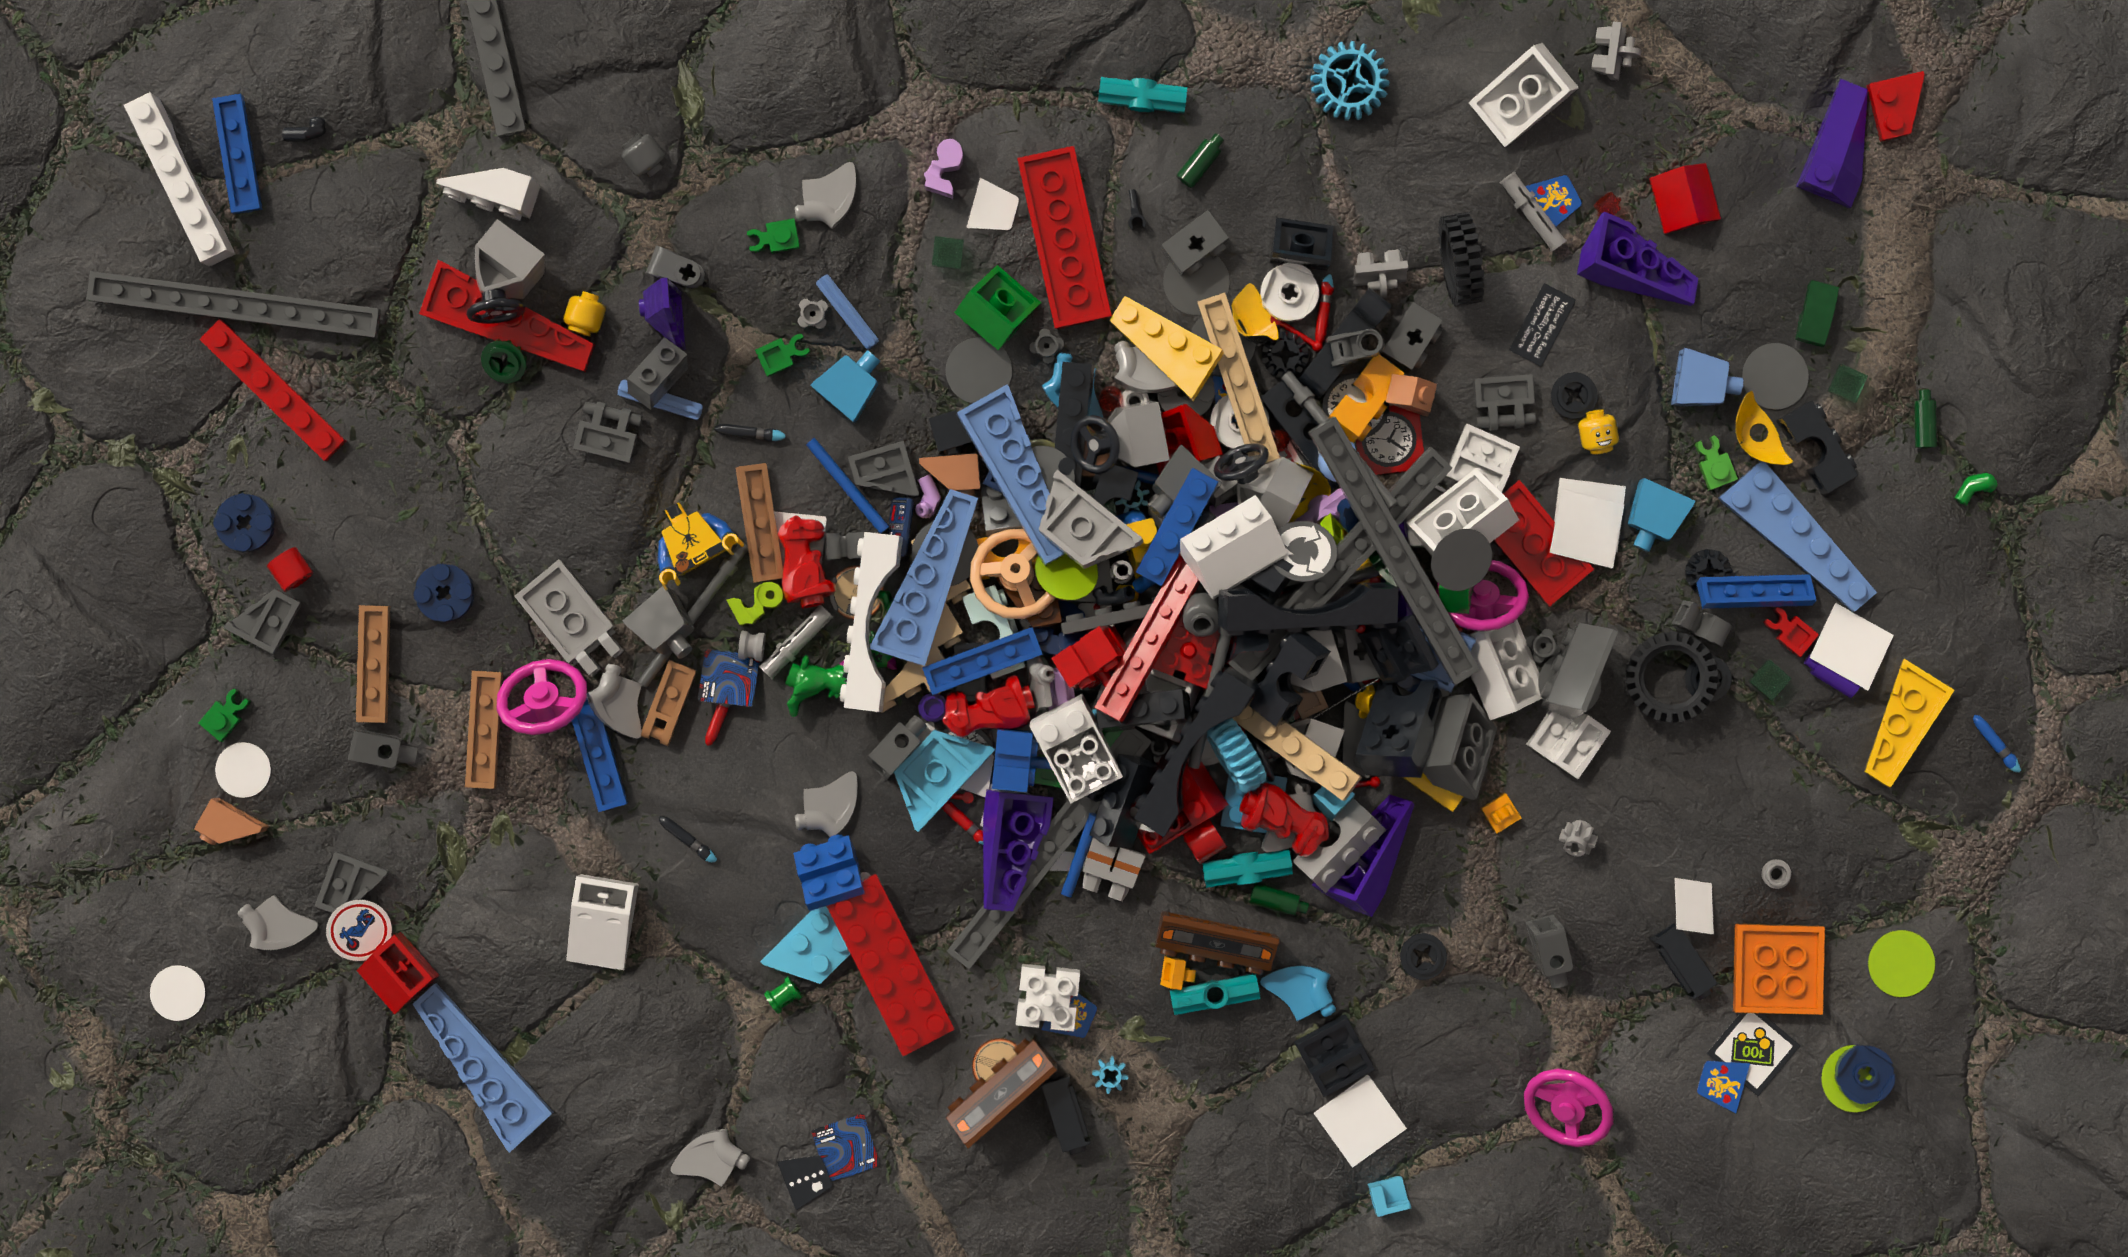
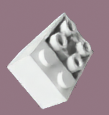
[436,168,540,221]
[1029,693,1123,804]
[566,874,639,970]

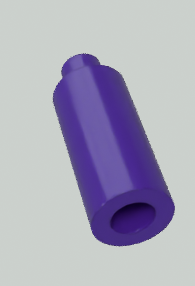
[1804,654,1860,698]

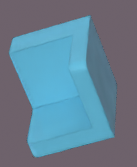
[1312,786,1355,822]
[1368,1176,1411,1217]

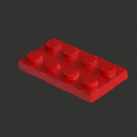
[1493,480,1594,607]

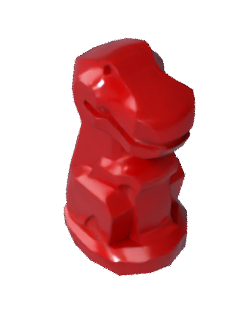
[777,516,837,608]
[942,674,1035,738]
[1239,782,1329,857]

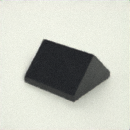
[1270,217,1334,271]

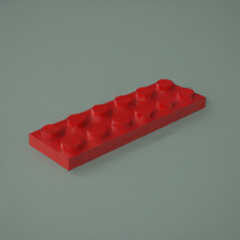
[1017,146,1112,329]
[826,873,955,1056]

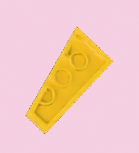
[1110,296,1224,402]
[1864,659,1955,788]

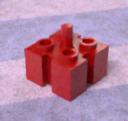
[1153,617,1220,689]
[1051,626,1128,690]

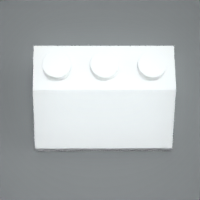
[1406,468,1519,556]
[1180,495,1288,599]
[1467,620,1542,720]

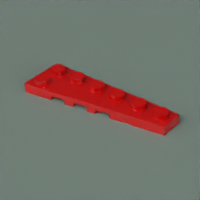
[419,260,595,372]

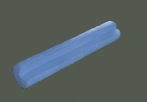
[816,274,879,349]
[618,380,703,420]

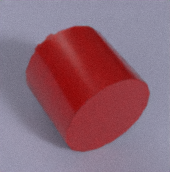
[267,547,314,592]
[1183,819,1227,864]

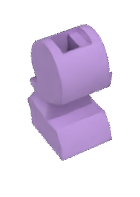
[924,139,963,199]

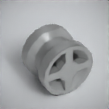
[738,631,766,661]

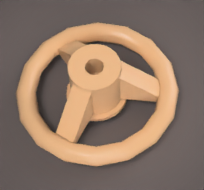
[970,529,1056,619]

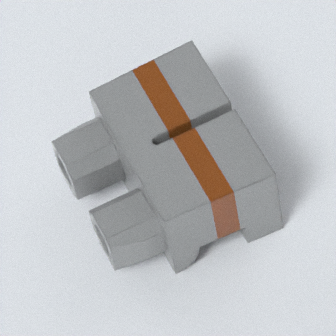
[1082,837,1145,902]

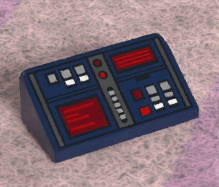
[887,498,914,558]

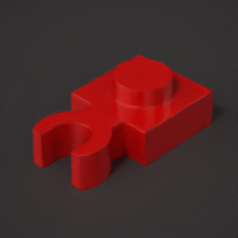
[1763,607,1819,657]

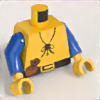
[658,502,744,590]
[1116,510,1157,602]

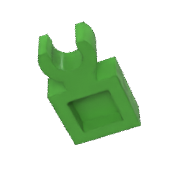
[1695,435,1738,490]

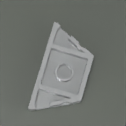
[1039,470,1144,569]

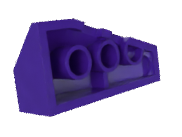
[1796,79,1868,208]
[1577,212,1698,306]
[639,278,686,350]
[983,789,1053,911]
[1312,794,1414,917]

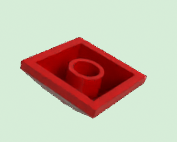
[1156,404,1223,475]

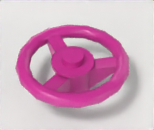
[1436,560,1529,632]
[496,659,587,735]
[1524,1068,1613,1147]

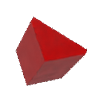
[1649,163,1721,234]

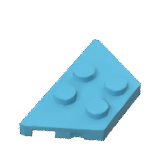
[894,730,995,832]
[760,906,850,984]

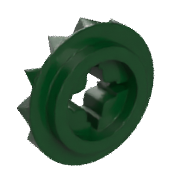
[481,338,527,383]

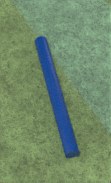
[806,438,889,534]

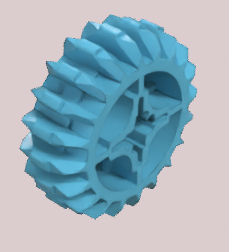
[1310,41,1389,121]
[1207,718,1266,793]

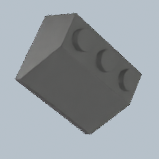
[1540,623,1618,720]
[1423,694,1497,800]

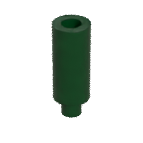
[1176,133,1224,188]
[1914,390,1937,448]
[1249,883,1309,916]

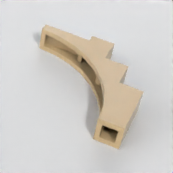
[881,539,971,713]

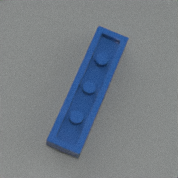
[212,94,263,214]
[1136,468,1219,586]
[1697,574,1816,609]
[922,627,1043,695]
[572,698,628,812]

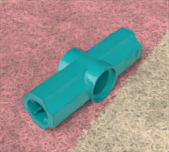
[1098,77,1188,113]
[1202,849,1293,888]
[1170,974,1261,1015]

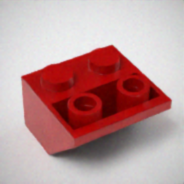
[356,932,440,1015]

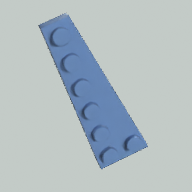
[957,385,1065,566]
[1718,461,1877,612]
[869,489,978,666]
[413,983,554,1153]

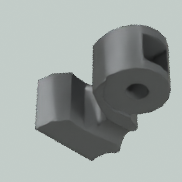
[824,532,879,561]
[1672,600,1733,648]

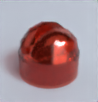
[1099,386,1123,411]
[1271,429,1290,453]

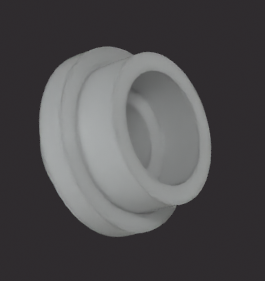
[1761,859,1792,889]

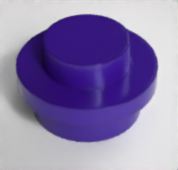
[919,693,945,722]

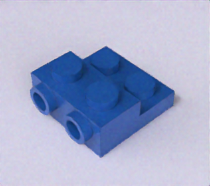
[793,835,865,911]

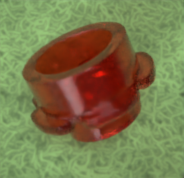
[1594,192,1621,217]

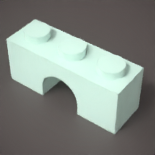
[962,585,1025,679]

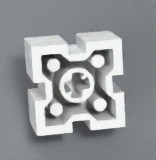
[1016,964,1080,1031]

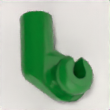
[1954,473,1998,506]

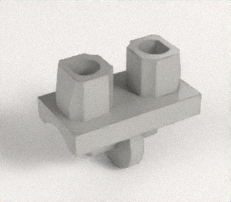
[1592,22,1642,81]
[1353,249,1408,298]

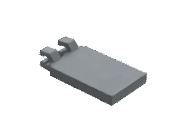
[514,559,624,677]

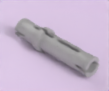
[1499,171,1567,252]
[1110,560,1133,584]
[759,605,833,679]

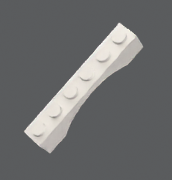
[124,92,235,267]
[840,532,903,712]

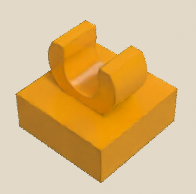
[1480,793,1522,833]
[1160,956,1196,990]

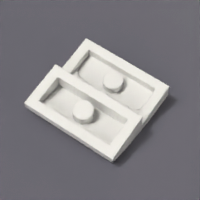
[1446,424,1520,493]
[1526,710,1611,779]

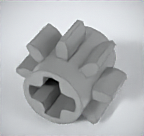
[1559,820,1598,856]

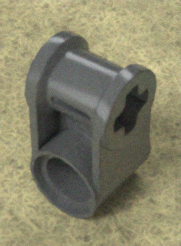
[646,245,705,289]
[1326,329,1385,367]

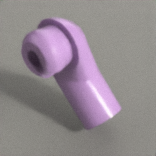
[915,474,941,518]

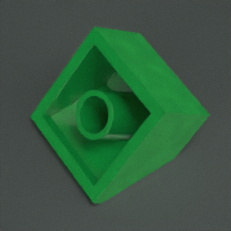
[954,265,1041,350]

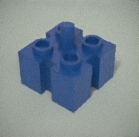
[992,729,1052,792]

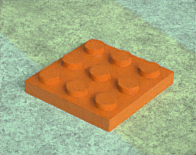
[1733,924,1825,1015]

